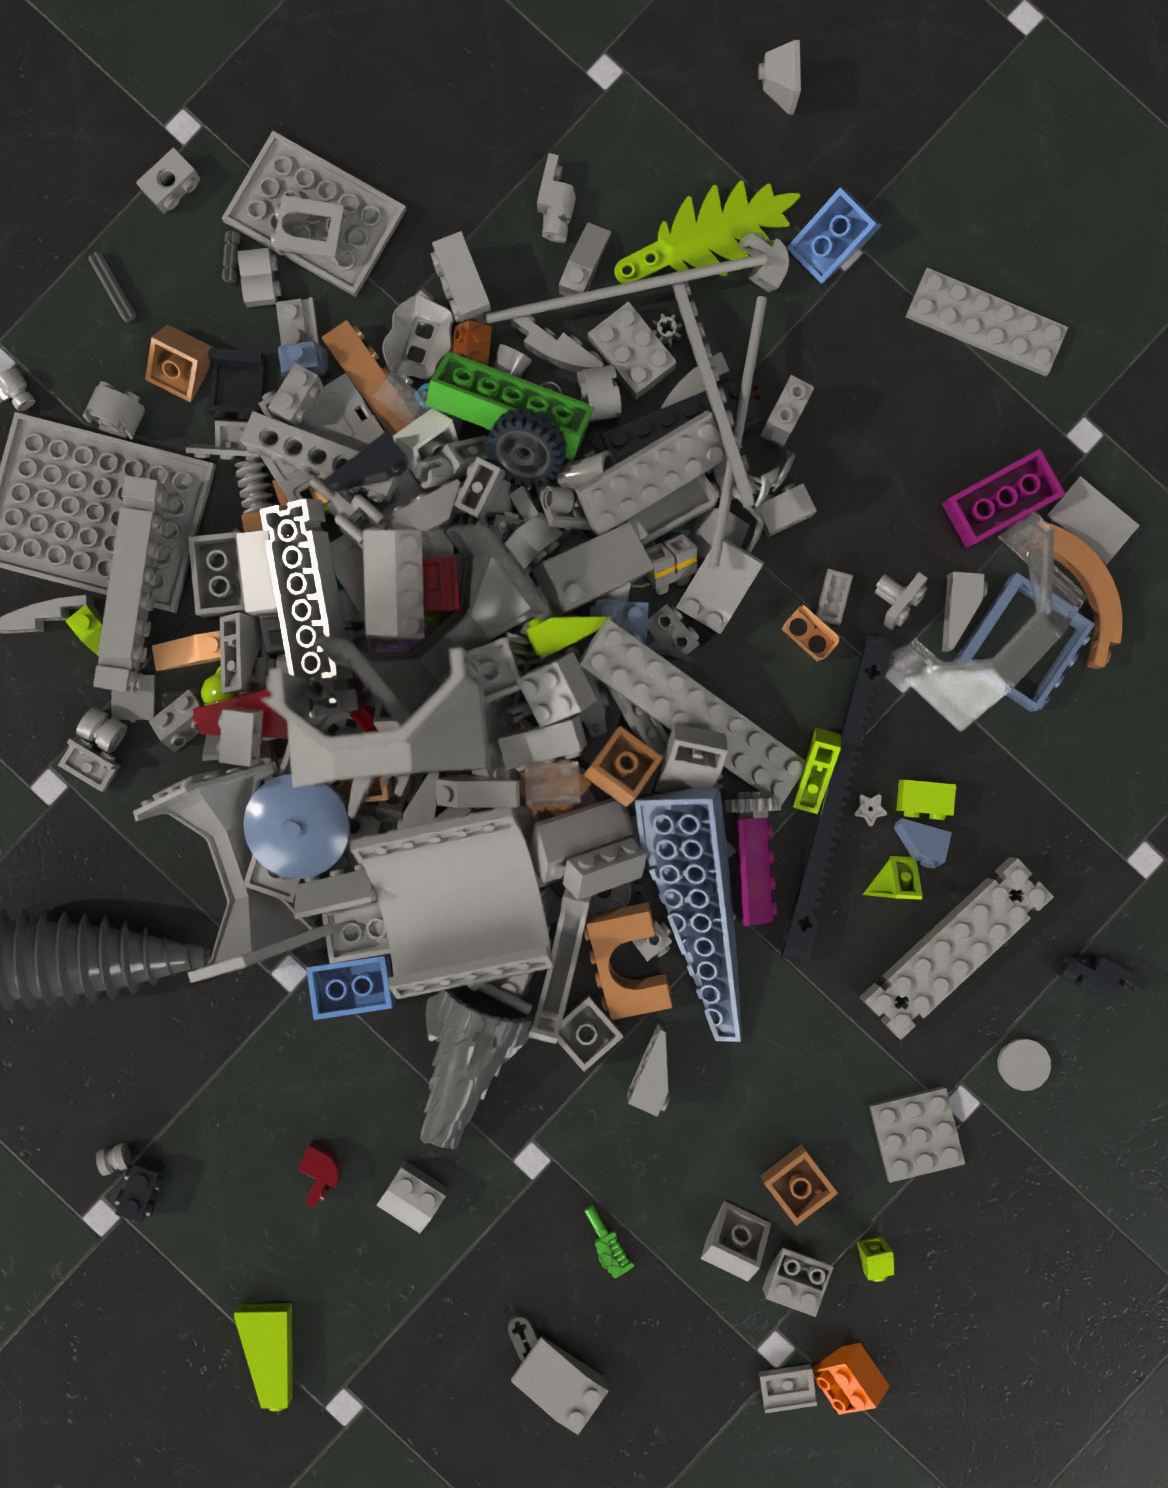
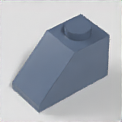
[894,818,952,868]

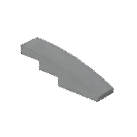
[0,595,94,634]

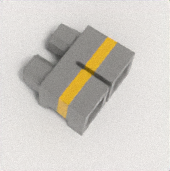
[645,534,697,595]

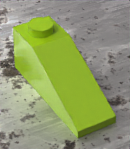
[525,617,614,659]
[793,728,841,814]

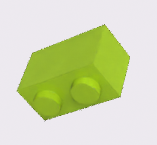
[896,780,956,820]

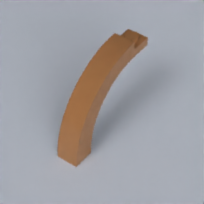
[1027,521,1122,669]

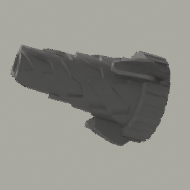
[420,985,536,1150]

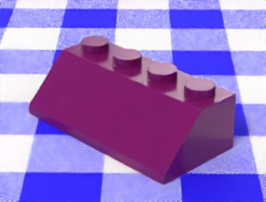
[733,818,777,926]

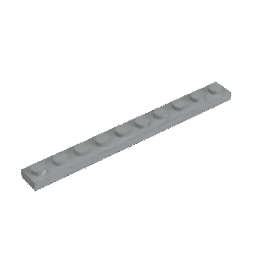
[671,271,757,508]

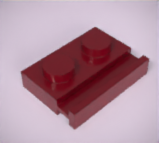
[422,556,460,613]

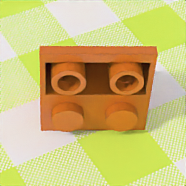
[812,1343,890,1415]

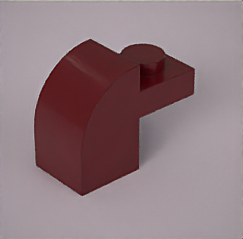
[297,1140,342,1207]

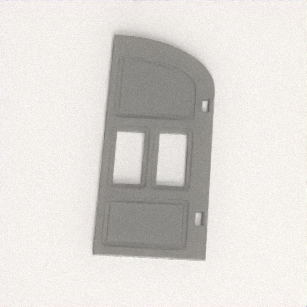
[261,373,454,648]

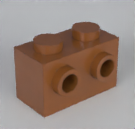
[452,320,492,366]

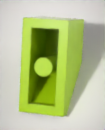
[66,605,103,656]
[857,1236,894,1282]

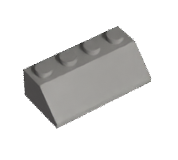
[363,530,424,640]
[529,798,635,883]

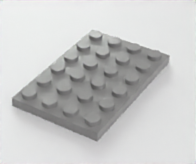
[221,131,407,297]

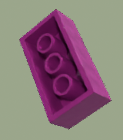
[942,449,1065,549]

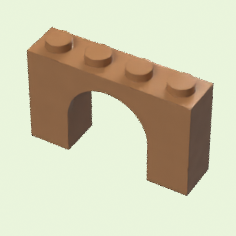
[584,902,672,1020]

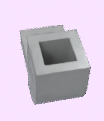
[738,233,789,292]

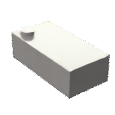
[532,522,655,617]

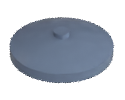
[244,773,351,879]

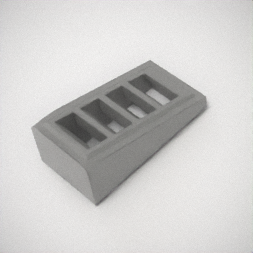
[348,776,376,818]

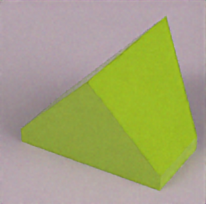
[863,856,923,899]

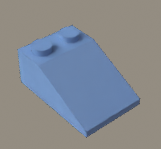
[786,187,882,284]

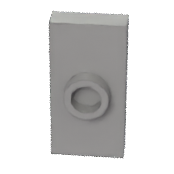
[816,569,853,626]

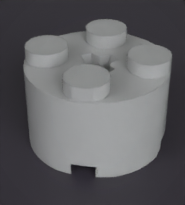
[577,365,621,422]
[83,381,145,439]

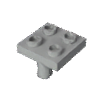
[875,572,928,630]

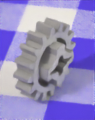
[723,791,781,819]

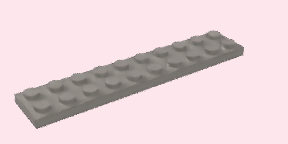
[578,619,806,805]

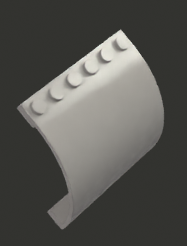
[350,806,553,999]

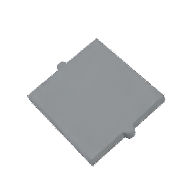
[111,675,155,723]

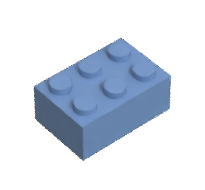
[306,954,396,1020]

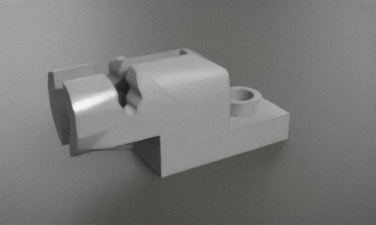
[537,153,576,243]
[414,436,491,489]

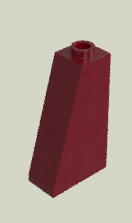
[192,687,289,739]

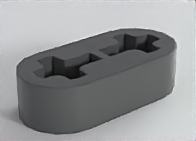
[508,1313,539,1362]

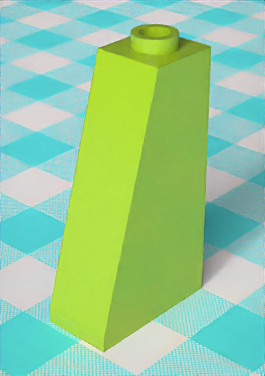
[234,1303,293,1411]

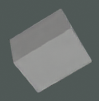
[689,508,750,562]

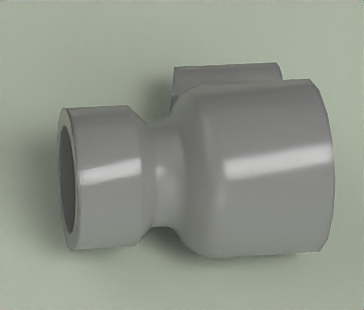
[0,368,35,411]

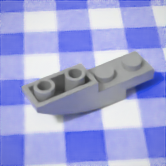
[510,315,604,372]

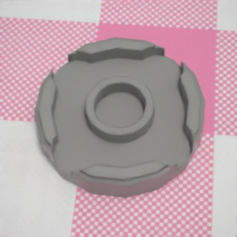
[997,1038,1051,1091]

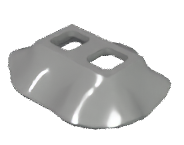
[382,295,454,379]

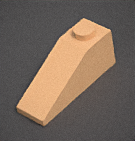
[152,631,221,671]

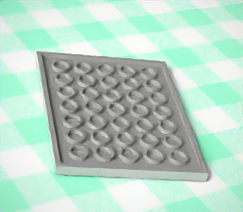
[0,412,216,613]

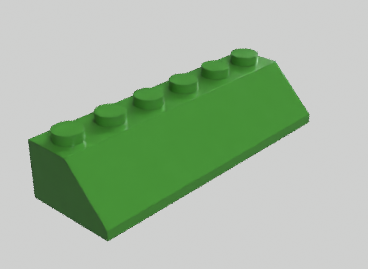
[426,351,595,461]

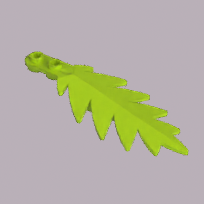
[615,180,800,284]

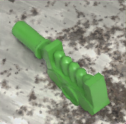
[584,1205,634,1278]

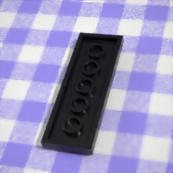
[601,375,765,464]

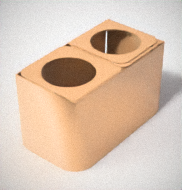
[781,605,839,662]

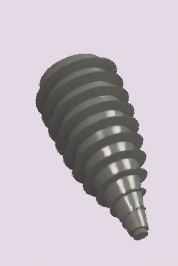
[0,909,212,1012]

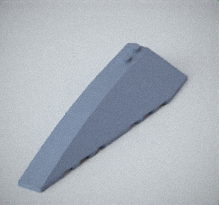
[635,788,742,1042]

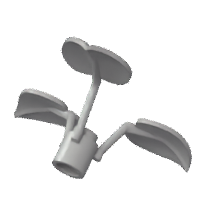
[733,450,795,553]

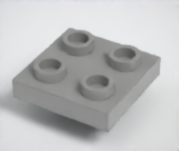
[536,482,592,530]

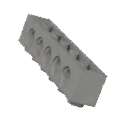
[240,411,402,503]

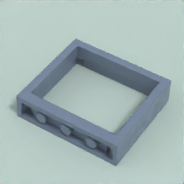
[954,573,1095,712]

